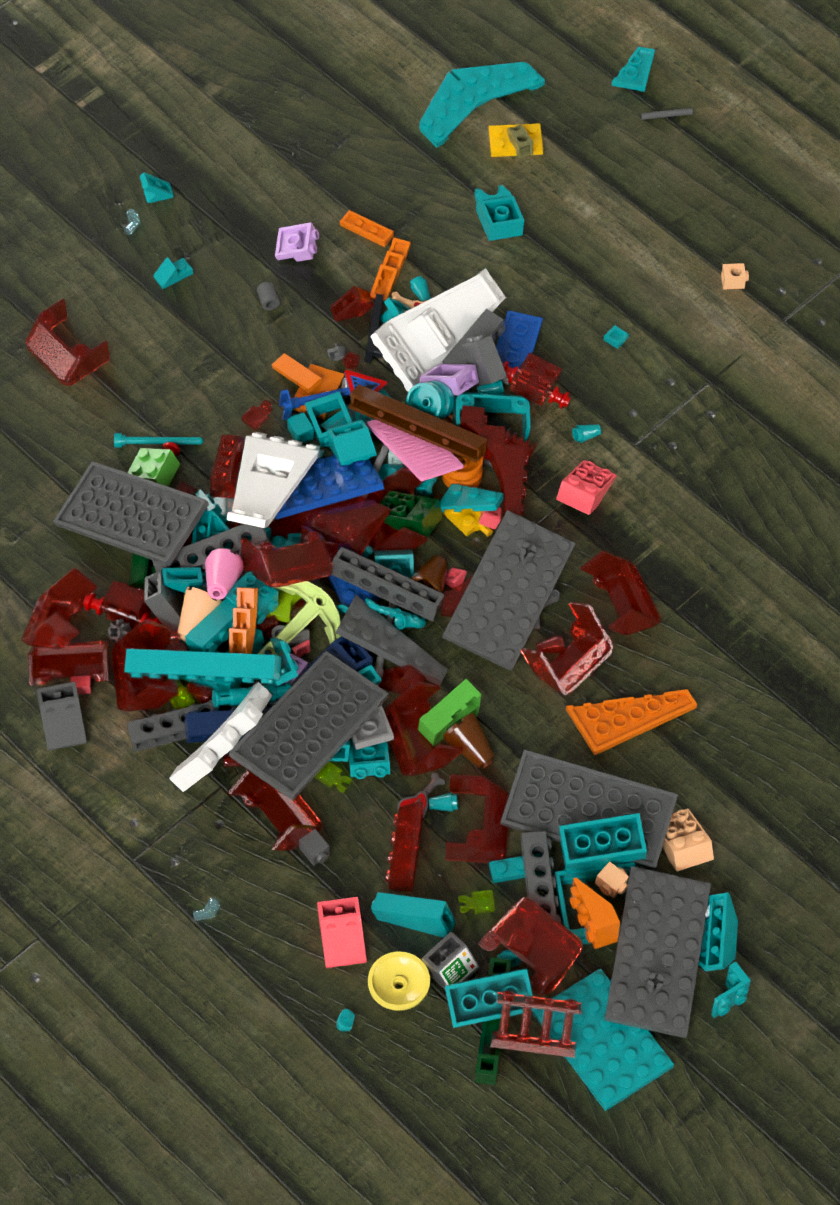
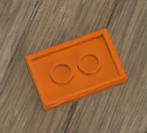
[292,364,345,420]

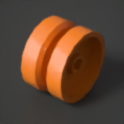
[442,452,483,488]

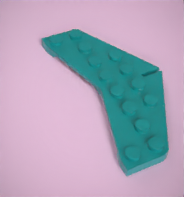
[419,62,545,148]

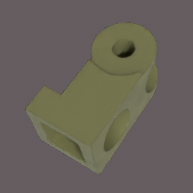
[507,125,533,158]

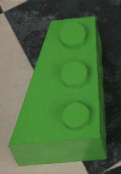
[418,679,482,746]

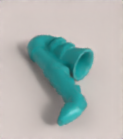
[365,598,427,630]

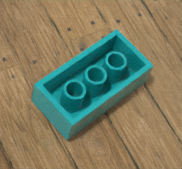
[559,813,647,872]
[445,969,536,1028]

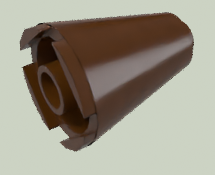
[410,555,448,594]
[443,713,495,769]

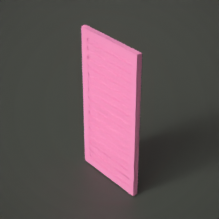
[366,420,464,482]

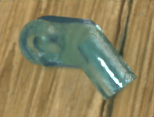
[124,209,140,235]

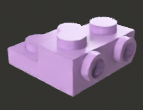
[275,222,319,262]

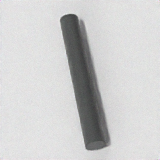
[641,108,693,120]

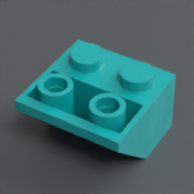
[327,420,377,466]

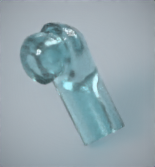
[193,897,220,921]

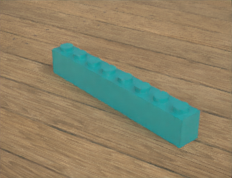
[185,540,308,652]
[124,649,281,684]

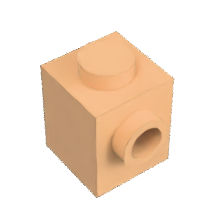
[595,862,629,898]

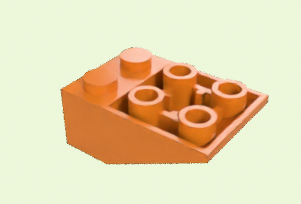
[570,878,620,949]

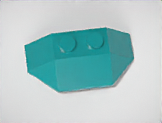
[190,511,232,572]
[698,892,738,972]

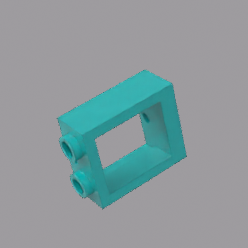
[305,391,352,448]

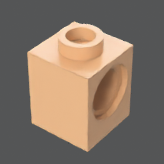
[721,263,749,289]

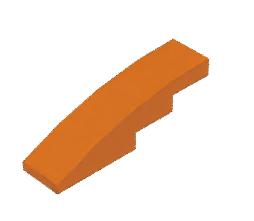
[369,238,411,302]
[229,587,258,654]

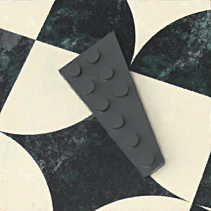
[336,595,447,686]

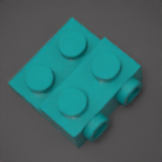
[349,740,390,779]

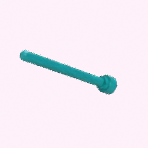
[114,433,204,448]

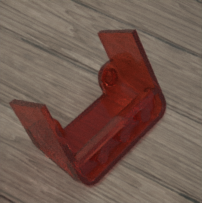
[25,298,110,386]
[367,467,427,553]
[241,525,333,587]
[580,550,661,636]
[21,567,97,650]
[520,601,613,695]
[27,641,110,686]
[384,681,463,776]
[228,770,323,851]
[445,774,509,863]

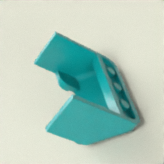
[452,392,531,444]

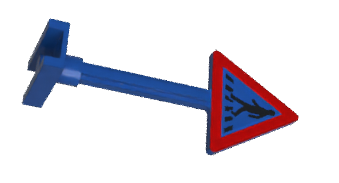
[279,370,387,420]

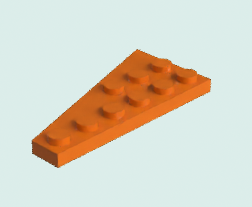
[566,689,697,756]

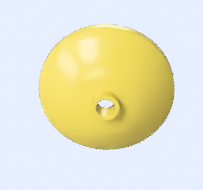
[368,952,430,1011]

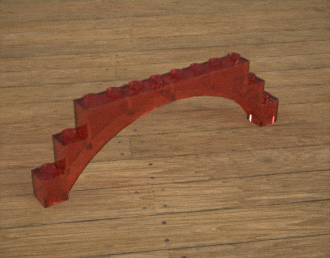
[441,405,529,617]

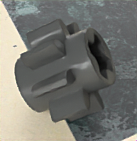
[107,619,132,644]

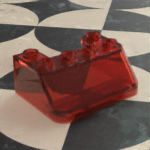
[112,619,178,712]

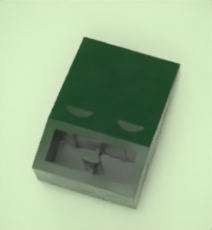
[372,491,443,540]

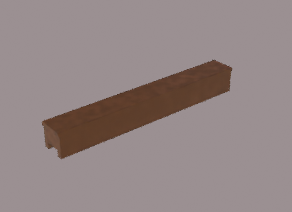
[348,384,488,463]

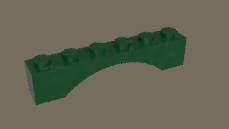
[475,957,511,1085]

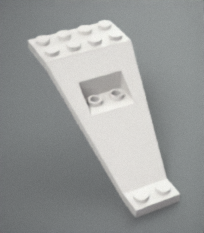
[370,268,506,392]
[227,432,325,528]

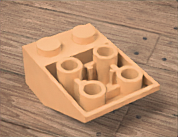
[663,808,714,872]

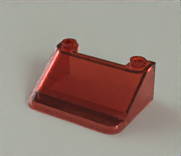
[478,897,583,996]

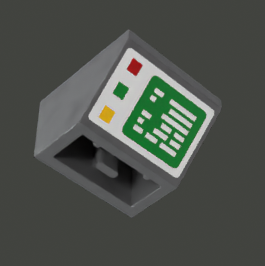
[422,932,480,989]

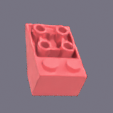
[556,460,617,515]
[317,897,367,968]

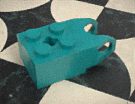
[474,184,524,241]

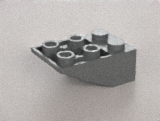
[36,682,87,751]

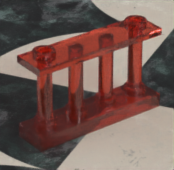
[491,991,581,1058]

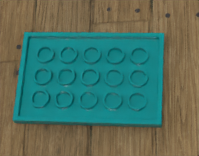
[533,968,674,1111]

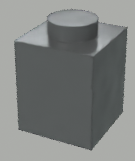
[299,829,330,866]

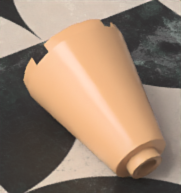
[177,587,222,642]

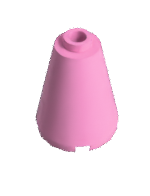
[205,548,244,600]

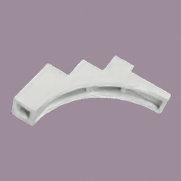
[169,682,272,792]

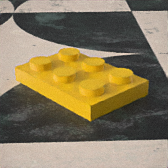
[488,123,543,157]

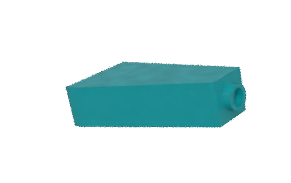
[371,892,456,938]

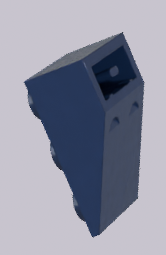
[303,636,373,674]

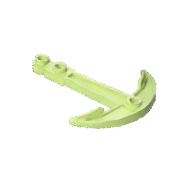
[257,579,341,655]

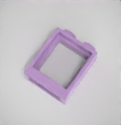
[419,364,479,395]

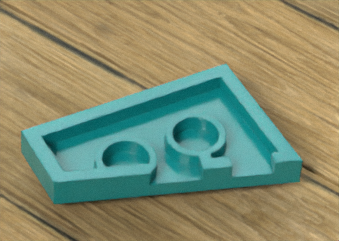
[611,47,655,92]
[439,484,504,512]

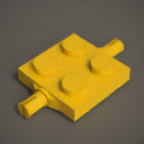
[442,509,493,537]

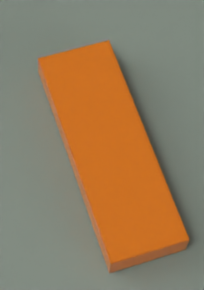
[340,210,394,247]
[271,353,322,393]

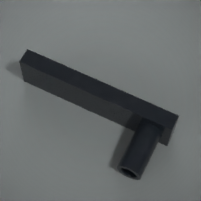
[364,294,384,363]

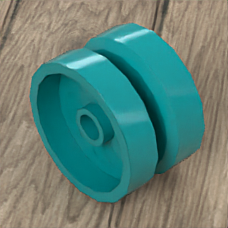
[406,381,454,420]

